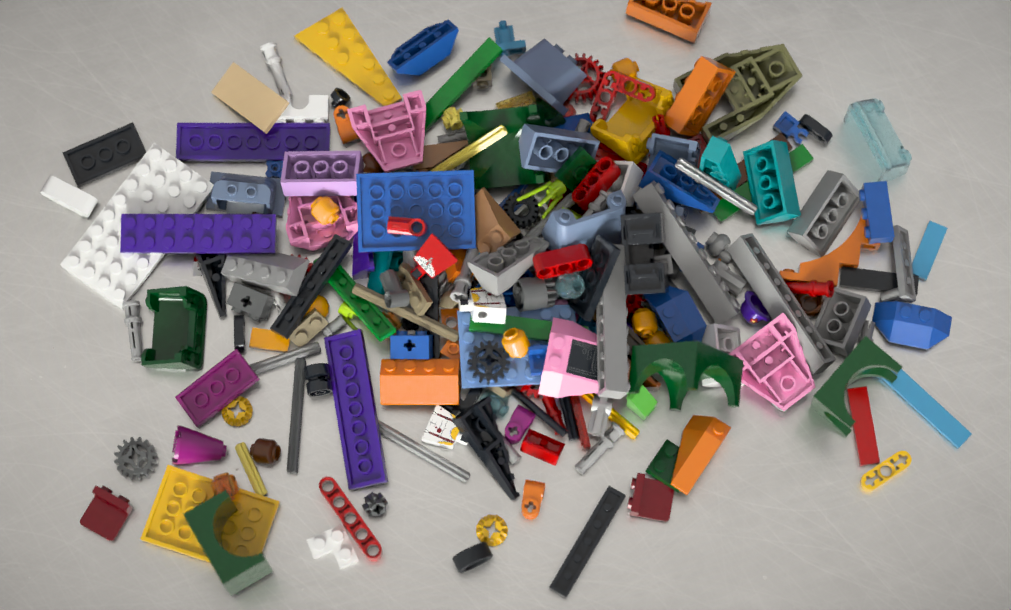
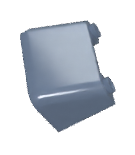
[634,133,701,221]
[541,190,626,253]

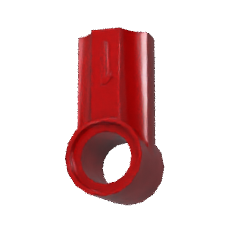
[387,216,428,236]

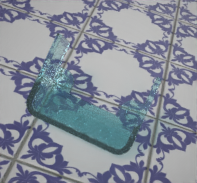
[843,98,912,182]

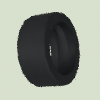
[452,542,493,572]

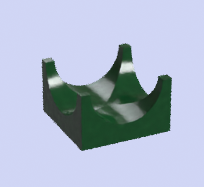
[459,104,551,189]
[810,336,903,437]
[629,341,743,411]

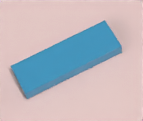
[912,221,947,281]

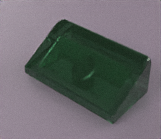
[531,97,566,128]

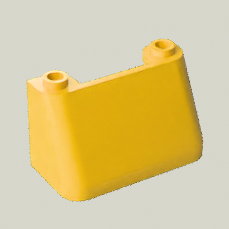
[590,77,674,164]

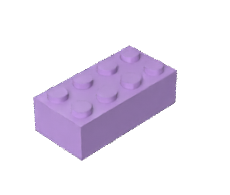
[280,151,364,196]

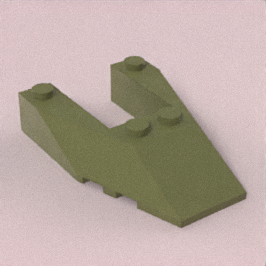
[673,44,803,145]

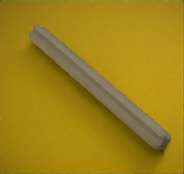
[352,283,459,342]

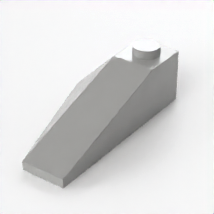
[468,235,549,296]

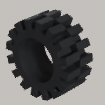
[504,191,539,229]

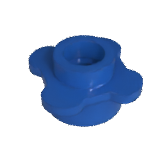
[265,161,283,178]

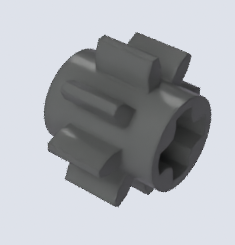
[362,492,388,517]

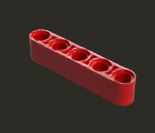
[319,477,383,561]

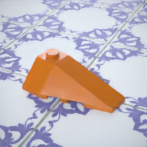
[670,415,731,495]

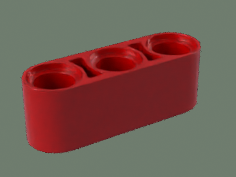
[572,157,621,211]
[532,244,592,279]

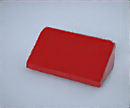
[520,429,565,465]

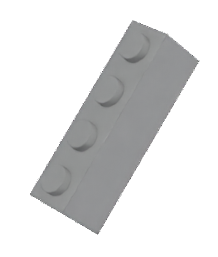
[787,170,860,257]
[221,252,310,297]

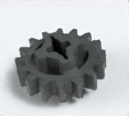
[114,437,157,480]

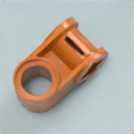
[333,105,360,145]
[521,479,545,520]

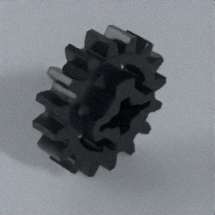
[467,340,510,385]

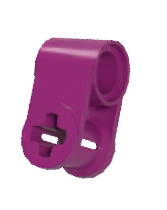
[505,405,536,444]

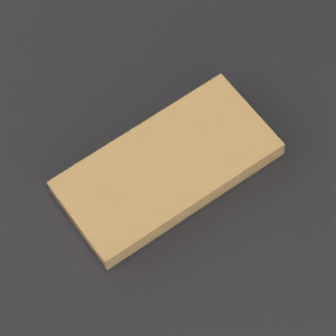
[211,62,290,134]

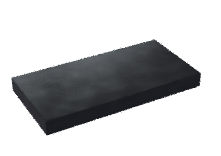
[62,122,146,188]
[568,234,621,322]

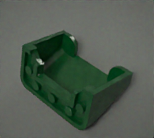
[141,286,207,369]

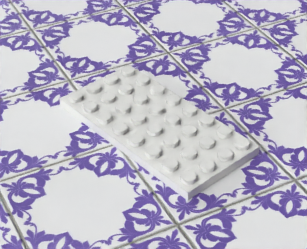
[60,143,214,310]

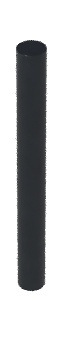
[510,386,567,437]

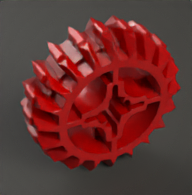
[568,53,605,104]

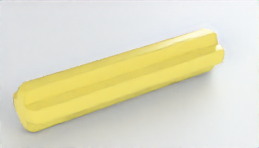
[235,442,267,496]

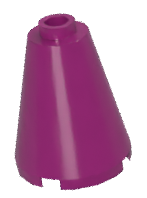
[172,425,227,465]

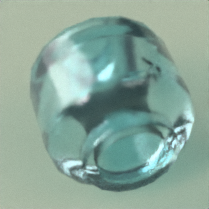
[555,273,585,299]
[480,390,509,418]

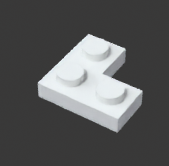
[306,524,359,569]

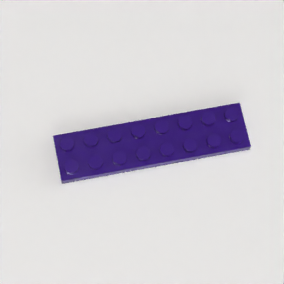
[176,123,330,162]
[120,214,277,254]
[324,329,388,490]

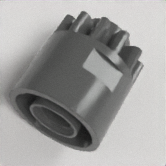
[513,275,558,312]

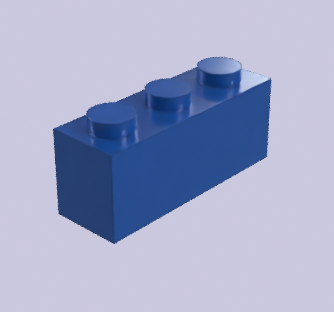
[859,181,895,244]

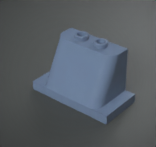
[499,38,587,116]
[206,171,286,218]

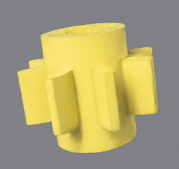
[441,107,464,130]

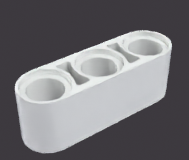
[40,175,98,218]

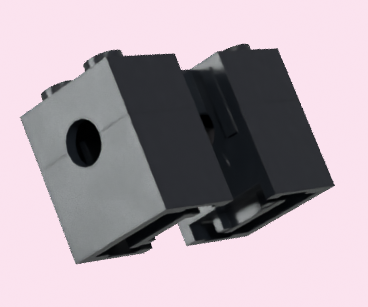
[620,213,669,295]

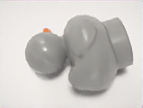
[705,232,732,264]

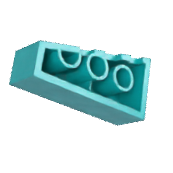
[699,136,742,191]

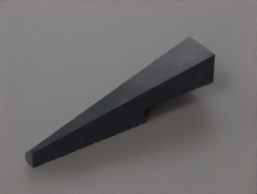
[194,254,226,318]
[452,396,520,500]

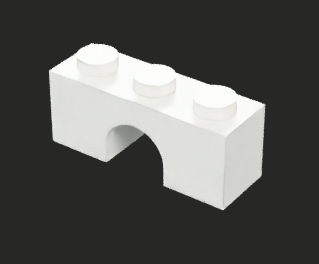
[275,95,330,123]

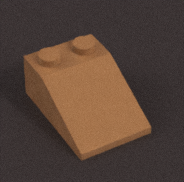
[475,187,521,254]

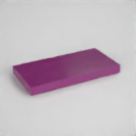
[175,348,260,428]

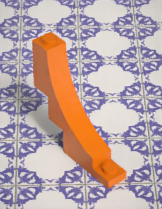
[779,206,881,287]

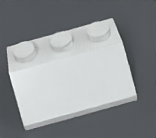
[702,323,745,388]

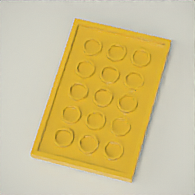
[140,465,280,563]

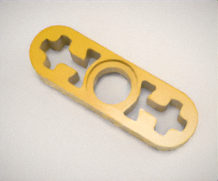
[860,451,911,491]

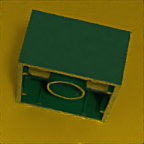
[183,490,273,596]

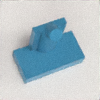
[494,20,526,57]

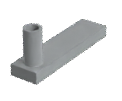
[880,225,916,303]

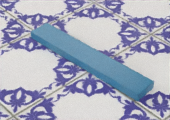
[881,369,972,449]

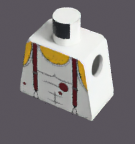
[459,287,507,324]
[421,405,468,450]

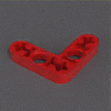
[590,70,657,122]

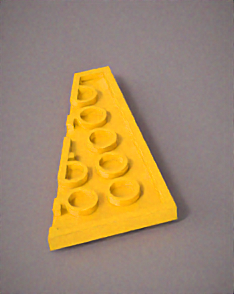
[294,7,402,107]

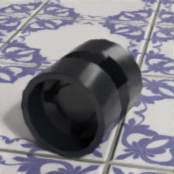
[303,363,333,396]

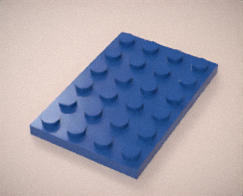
[356,170,476,252]

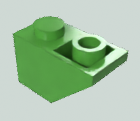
[626,385,658,421]

